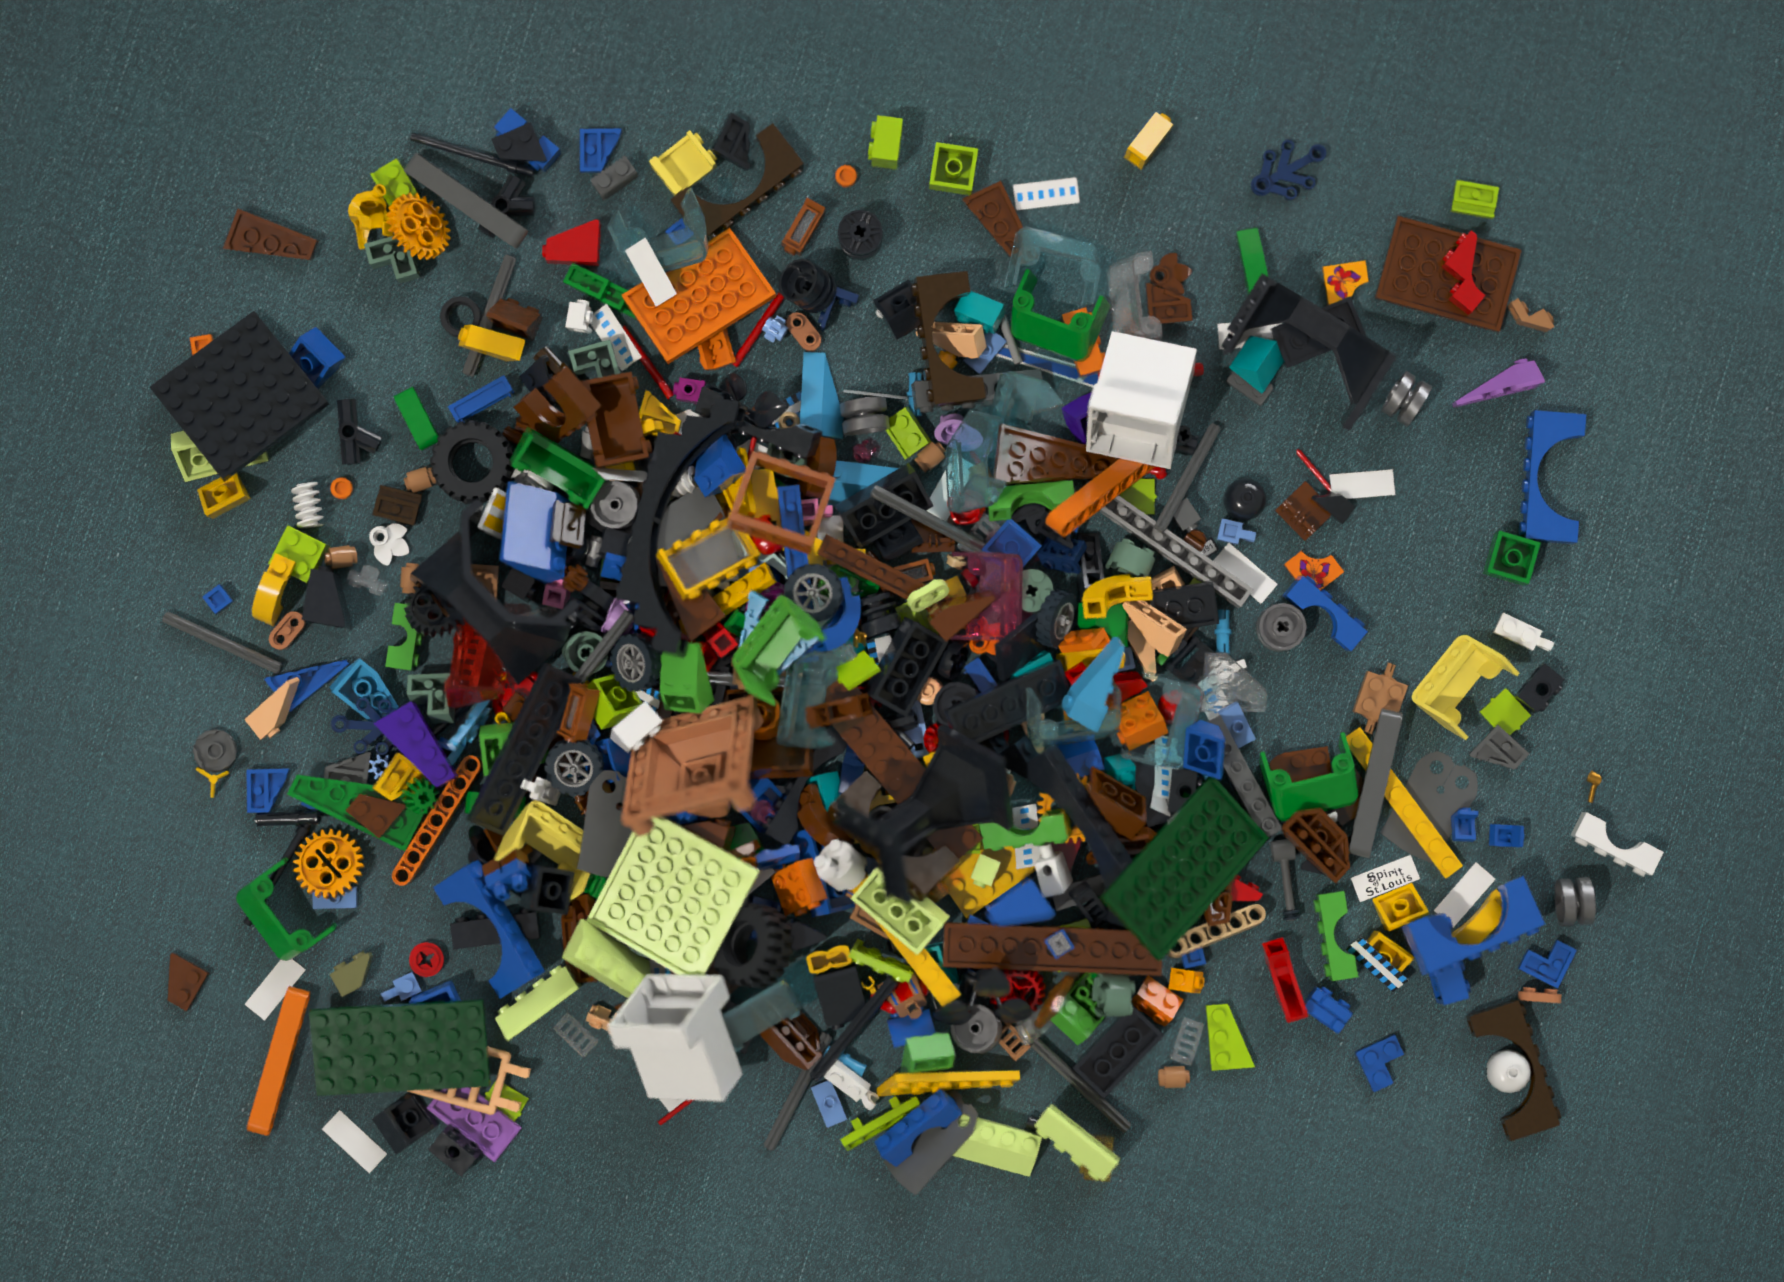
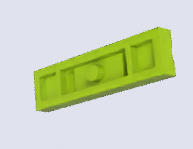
[840,1096,921,1151]

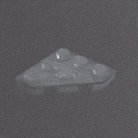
[1200,653,1267,712]

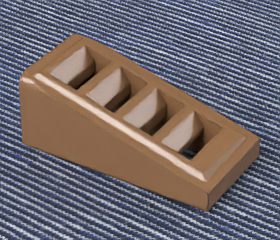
[999,1021,1031,1061]

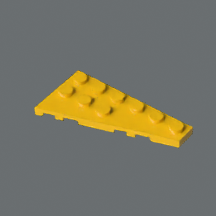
[876,1071,1020,1097]

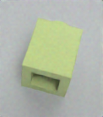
[970,854,1001,889]

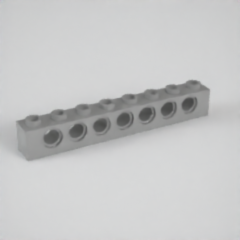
[1099,496,1253,608]

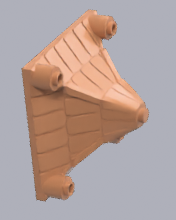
[622,695,764,836]

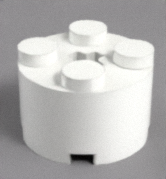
[814,839,867,891]

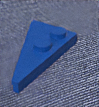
[264,660,350,712]

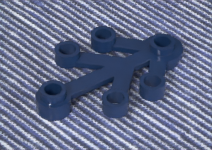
[1251,140,1326,201]
[331,697,395,755]

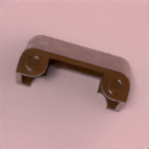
[580,372,652,468]

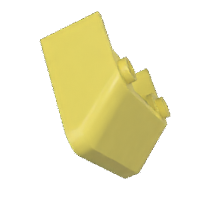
[1412,635,1520,740]
[495,800,590,901]

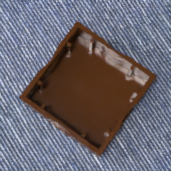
[724,686,814,779]

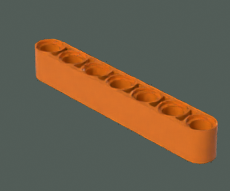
[1046,459,1156,537]
[392,755,483,886]
[247,986,311,1136]

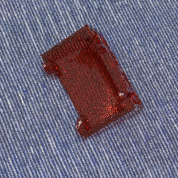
[444,619,504,708]

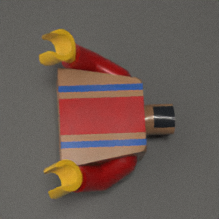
[861,966,929,1019]

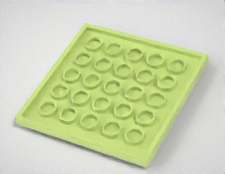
[586,816,760,975]

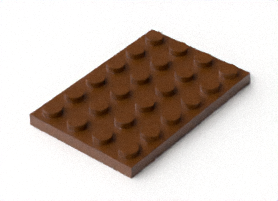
[1375,216,1522,333]

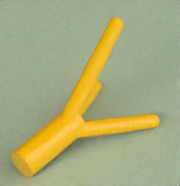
[196,767,229,798]

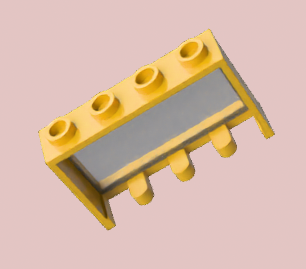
[656,512,760,600]

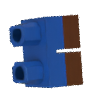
[482,848,531,901]

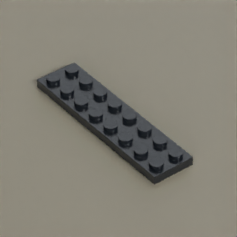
[466,662,582,836]

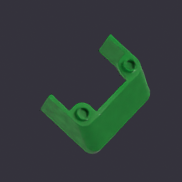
[1010,269,1111,362]
[510,427,605,509]
[1259,732,1358,821]
[236,857,337,961]

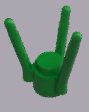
[839,567,879,598]

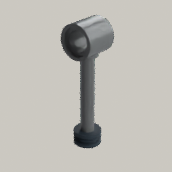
[1270,839,1300,921]

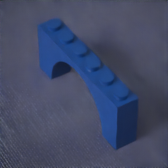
[1519,410,1586,544]
[433,859,545,999]
[1402,876,1545,977]

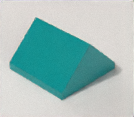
[1229,335,1283,394]

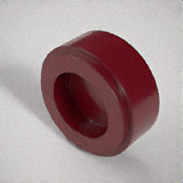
[960,568,980,589]

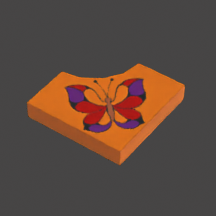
[1283,551,1344,590]

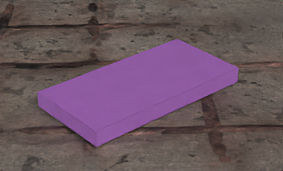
[427,1087,522,1162]

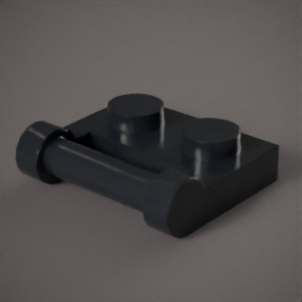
[1163,634,1221,690]

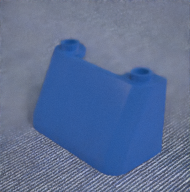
[984,877,1056,927]

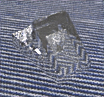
[1015,1005,1053,1046]

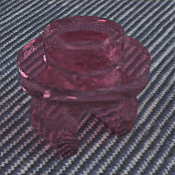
[853,440,876,464]
[751,800,775,824]

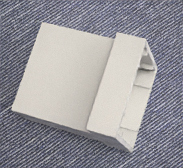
[1086,331,1197,469]
[607,974,742,1101]

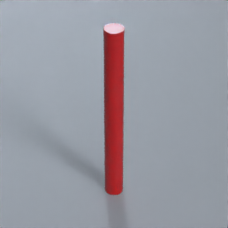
[732,293,784,368]
[622,326,674,400]

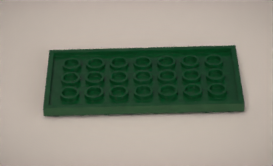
[1099,776,1269,961]
[309,999,491,1096]

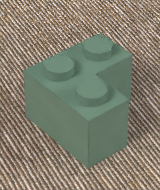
[364,236,421,283]
[568,340,620,378]
[407,673,456,724]

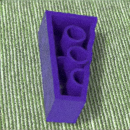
[374,701,459,788]

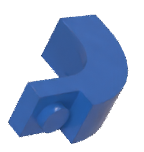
[814,577,861,652]

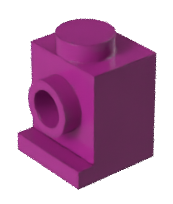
[673,377,706,404]

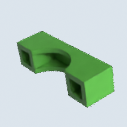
[987,480,1074,521]
[979,809,1072,851]
[1313,891,1358,981]

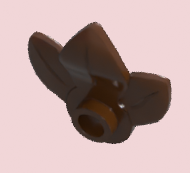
[1149,253,1192,295]

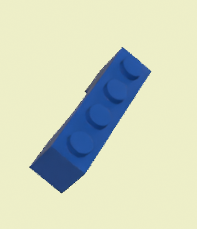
[1282,576,1368,651]
[874,1089,962,1167]

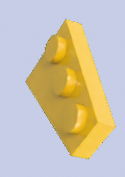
[723,448,756,518]

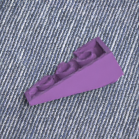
[1452,358,1545,408]

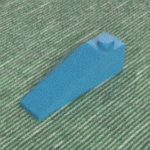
[800,352,844,439]
[827,461,899,506]
[1062,636,1125,732]
[329,658,399,721]

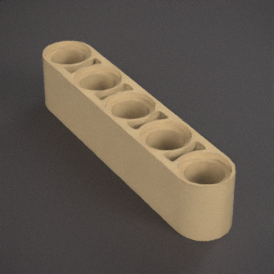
[1167,904,1266,959]

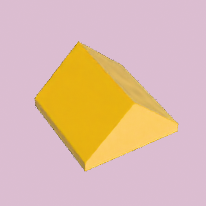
[197,473,251,519]
[1372,883,1429,931]
[1366,931,1414,973]

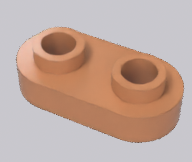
[786,312,821,352]
[269,611,306,650]
[1518,987,1562,1003]

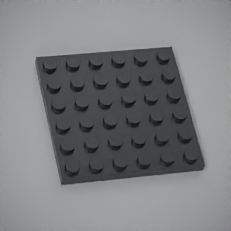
[150,311,329,482]

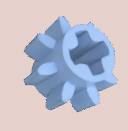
[762,315,788,342]
[368,754,390,780]

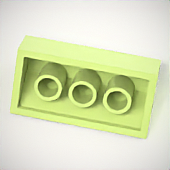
[171,431,268,482]
[851,865,950,955]
[562,919,651,998]
[495,965,582,1040]
[1034,1104,1121,1181]
[952,1114,1042,1177]

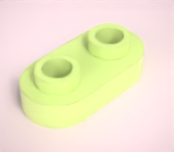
[907,579,949,612]

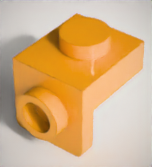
[1168,968,1204,993]

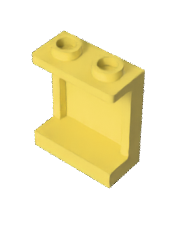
[649,130,717,196]

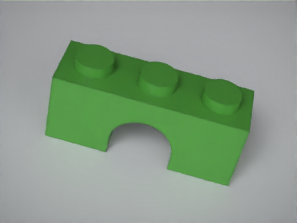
[385,603,423,671]

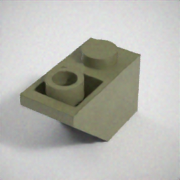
[330,951,373,997]

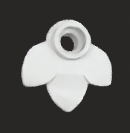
[369,523,409,566]

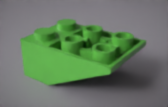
[660,643,714,714]
[479,723,549,776]
[1046,973,1105,1045]
[900,1033,955,1074]

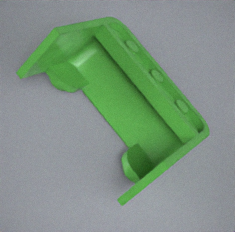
[732,595,826,706]

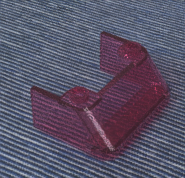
[950,552,1023,641]

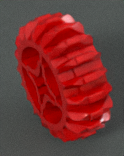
[989,969,1046,1011]

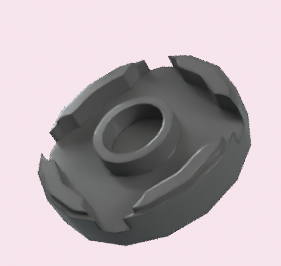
[193,729,238,773]

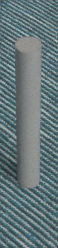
[999,302,1023,365]

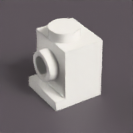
[565,300,593,334]

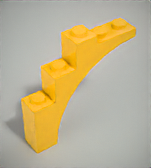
[751,469,866,565]

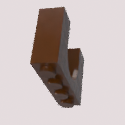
[513,366,601,443]

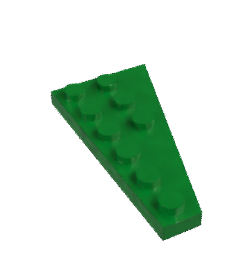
[287,775,424,851]

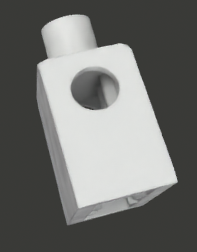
[1035,842,1073,898]

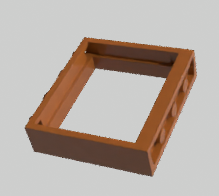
[727,451,836,555]

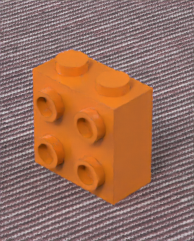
[1109,691,1168,751]
[771,858,827,917]

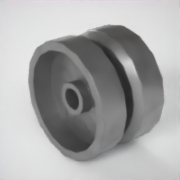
[1381,371,1432,427]
[840,397,890,435]
[591,481,641,529]
[1255,603,1306,652]
[1554,877,1596,926]
[951,1005,1003,1053]

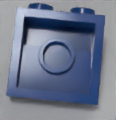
[981,519,1042,579]

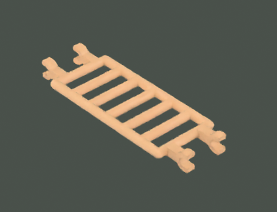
[408,1046,531,1115]

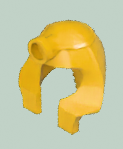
[348,184,393,250]

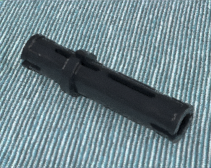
[255,809,322,827]

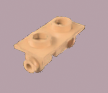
[586,1004,617,1034]

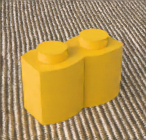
[806,945,852,974]

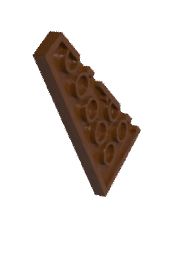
[992,424,1120,485]

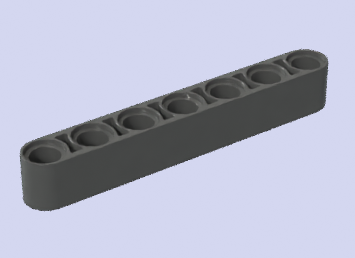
[404,153,529,249]
[1349,708,1403,858]

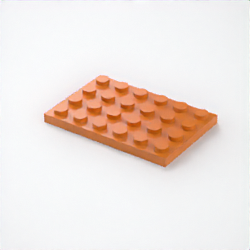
[622,228,777,364]

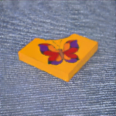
[1322,261,1369,305]

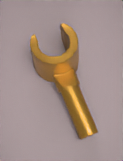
[853,628,867,648]
[1586,771,1602,803]

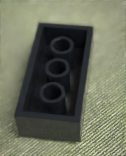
[834,463,934,549]
[863,617,949,717]
[1071,1005,1164,1099]

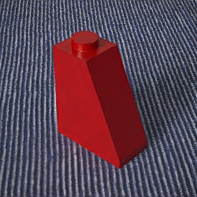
[542,220,601,266]

